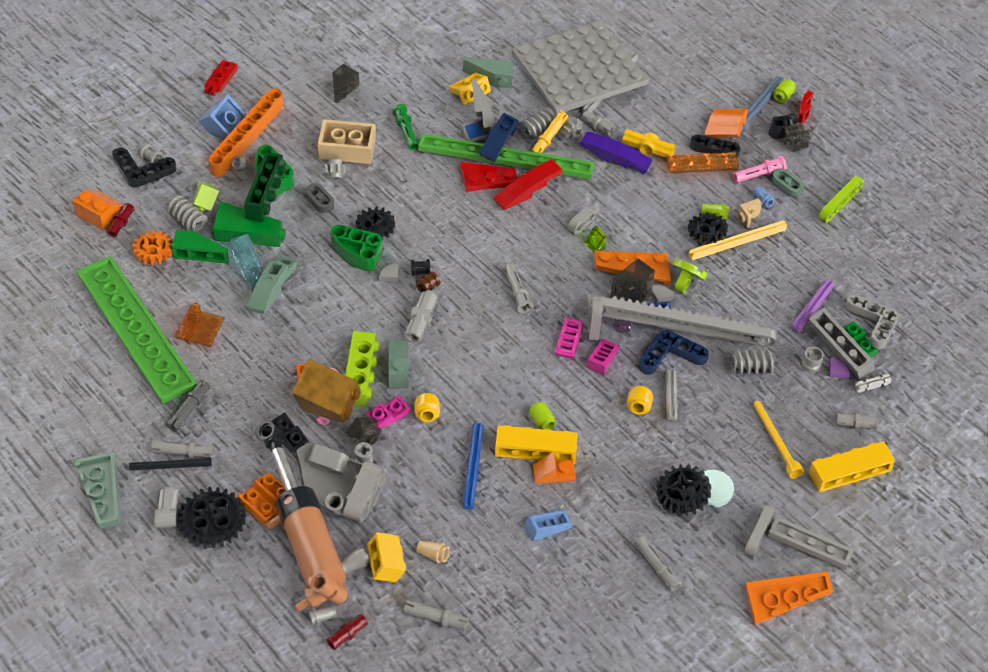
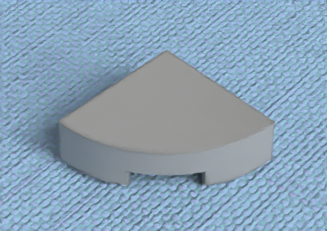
[379,263,399,282]
[649,285,675,303]

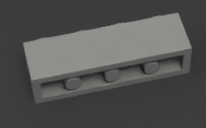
[809,308,875,381]

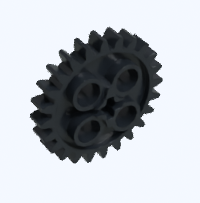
[177,487,246,549]

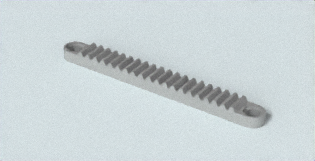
[589,296,777,347]

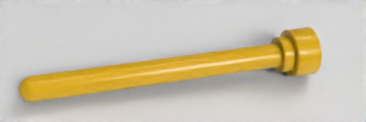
[753,401,804,479]

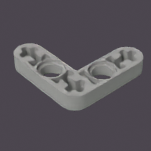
[587,294,602,341]
[845,295,899,349]

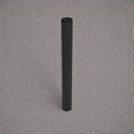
[129,458,212,471]

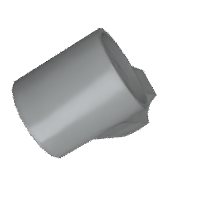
[155,487,179,528]

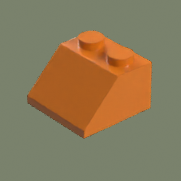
[72,189,124,231]

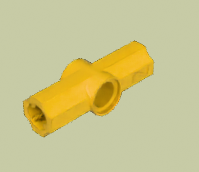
[622,129,676,159]

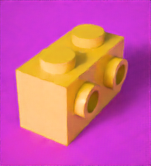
[367,532,406,583]

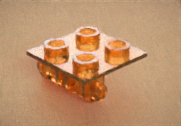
[174,303,225,347]

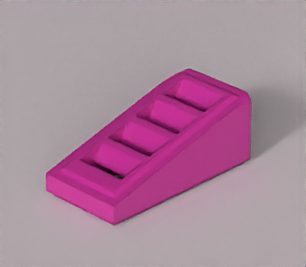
[555,317,583,359]
[587,339,620,375]

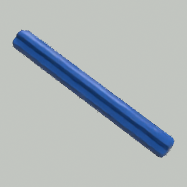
[463,423,484,510]

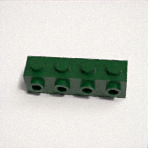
[244,152,286,222]

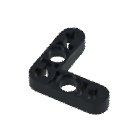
[112,147,177,188]

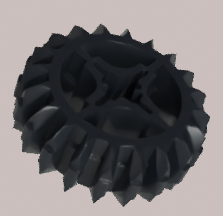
[656,463,712,517]

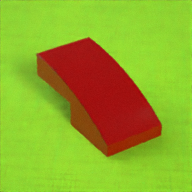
[798,90,814,125]

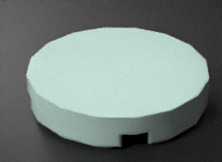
[704,470,734,507]

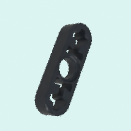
[690,135,740,159]

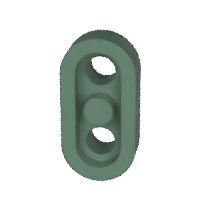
[772,169,804,196]

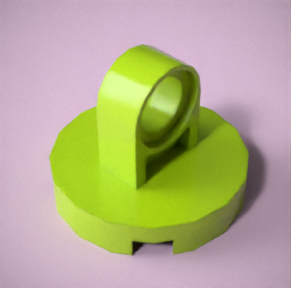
[672,258,708,294]

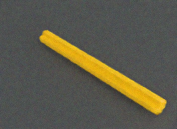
[688,220,787,260]

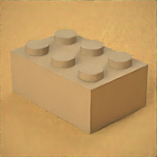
[318,119,376,164]

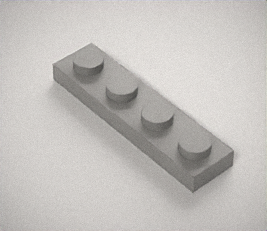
[768,516,854,570]

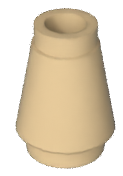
[417,541,450,563]

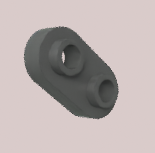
[306,183,334,212]

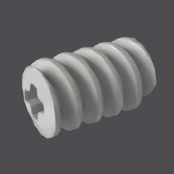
[519,108,556,139]
[167,196,208,232]
[731,350,774,374]

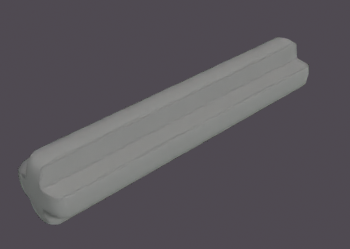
[665,370,677,421]

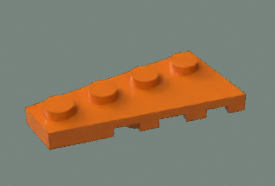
[594,251,671,286]
[745,571,833,625]

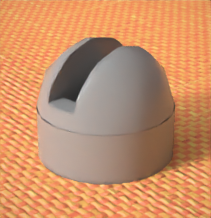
[231,156,247,171]

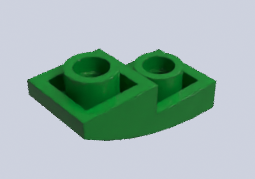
[843,321,878,358]

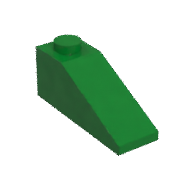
[172,230,229,264]

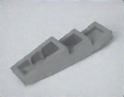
[472,79,496,133]

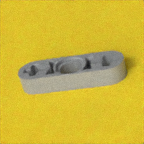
[744,505,776,557]

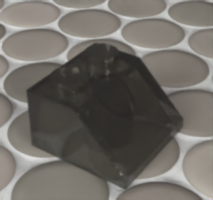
[610,258,655,303]

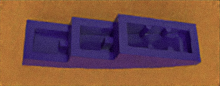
[579,131,653,175]

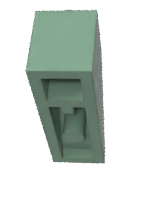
[463,57,514,88]
[389,340,409,389]

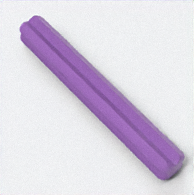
[791,279,834,333]

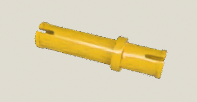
[530,111,568,153]

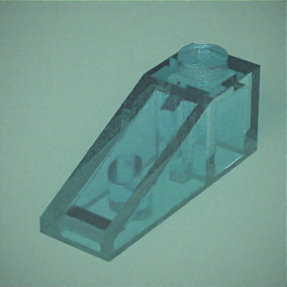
[230,234,264,292]

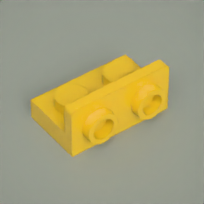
[449,73,491,105]

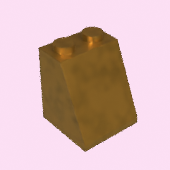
[292,359,361,424]

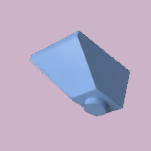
[198,94,247,139]

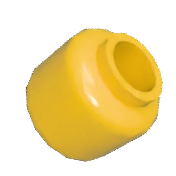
[626,386,653,415]
[414,393,440,422]

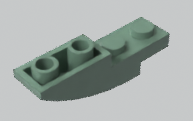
[247,256,297,314]

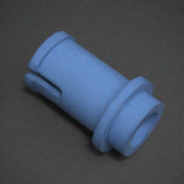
[753,186,774,207]

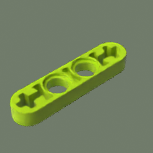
[819,175,864,223]

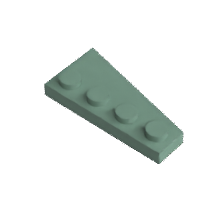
[74,451,121,528]

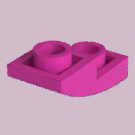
[366,395,412,429]

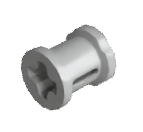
[139,143,163,163]
[354,442,373,463]

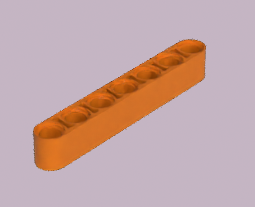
[208,88,283,177]

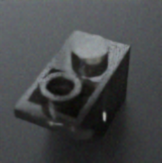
[332,64,360,103]

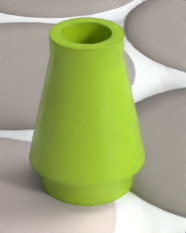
[701,204,729,220]

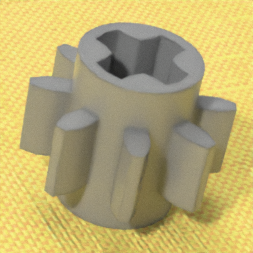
[562,117,583,139]
[324,159,346,178]

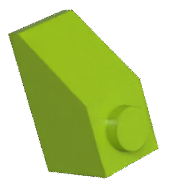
[193,180,219,212]

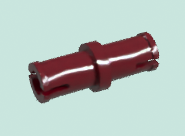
[106,203,135,237]
[326,614,368,650]

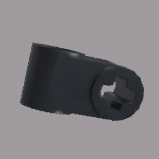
[768,114,804,139]

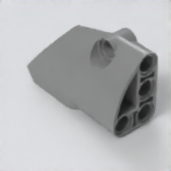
[296,443,387,523]

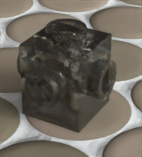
[784,122,811,152]
[346,417,382,446]

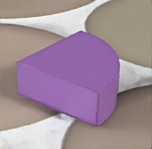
[829,358,850,379]

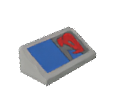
[461,118,489,142]

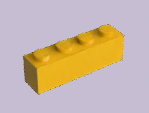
[495,425,578,464]
[809,441,895,492]

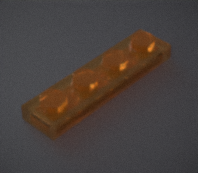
[666,152,739,173]

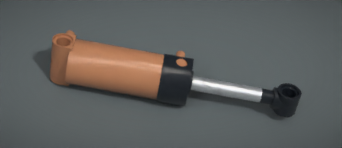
[257,421,348,612]

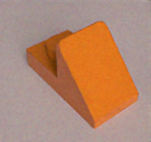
[533,453,576,484]

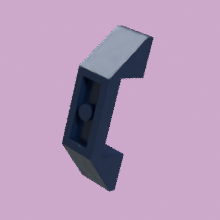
[479,113,519,163]

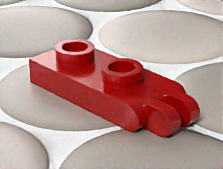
[204,59,238,96]

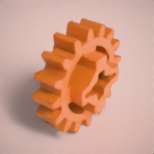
[132,230,173,266]

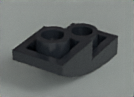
[270,412,309,453]

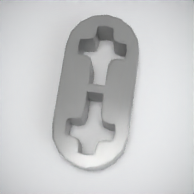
[567,206,596,235]

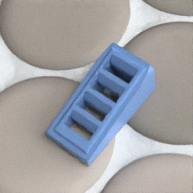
[525,510,573,541]

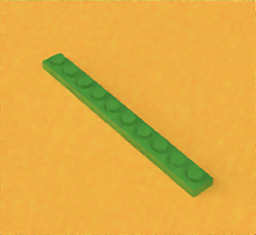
[418,134,595,180]

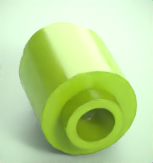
[773,79,796,103]
[529,402,556,430]

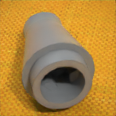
[341,547,370,573]

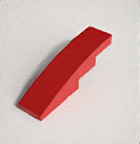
[493,159,563,210]

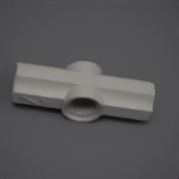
[405,290,438,344]

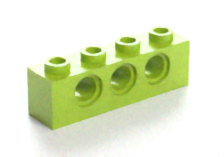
[345,331,380,407]

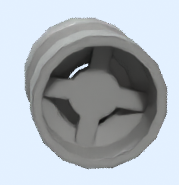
[801,346,824,373]

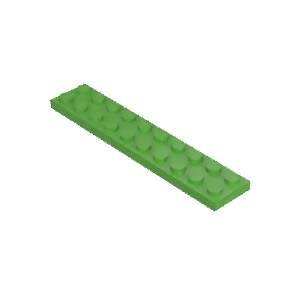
[76,256,197,404]

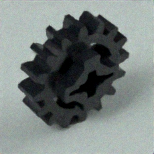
[356,206,395,241]
[688,212,728,244]

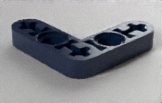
[639,330,709,375]

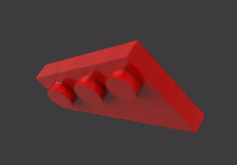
[460,161,518,192]

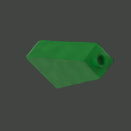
[213,202,286,247]

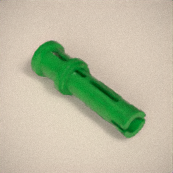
[392,104,419,151]

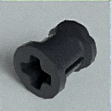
[411,259,430,276]

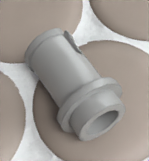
[308,605,337,625]

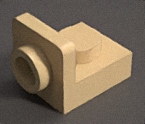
[737,199,762,228]

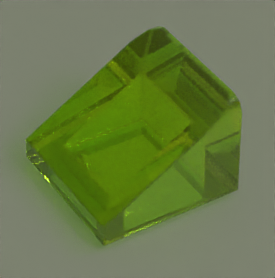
[585,225,607,253]

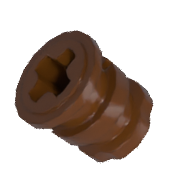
[415,271,441,293]

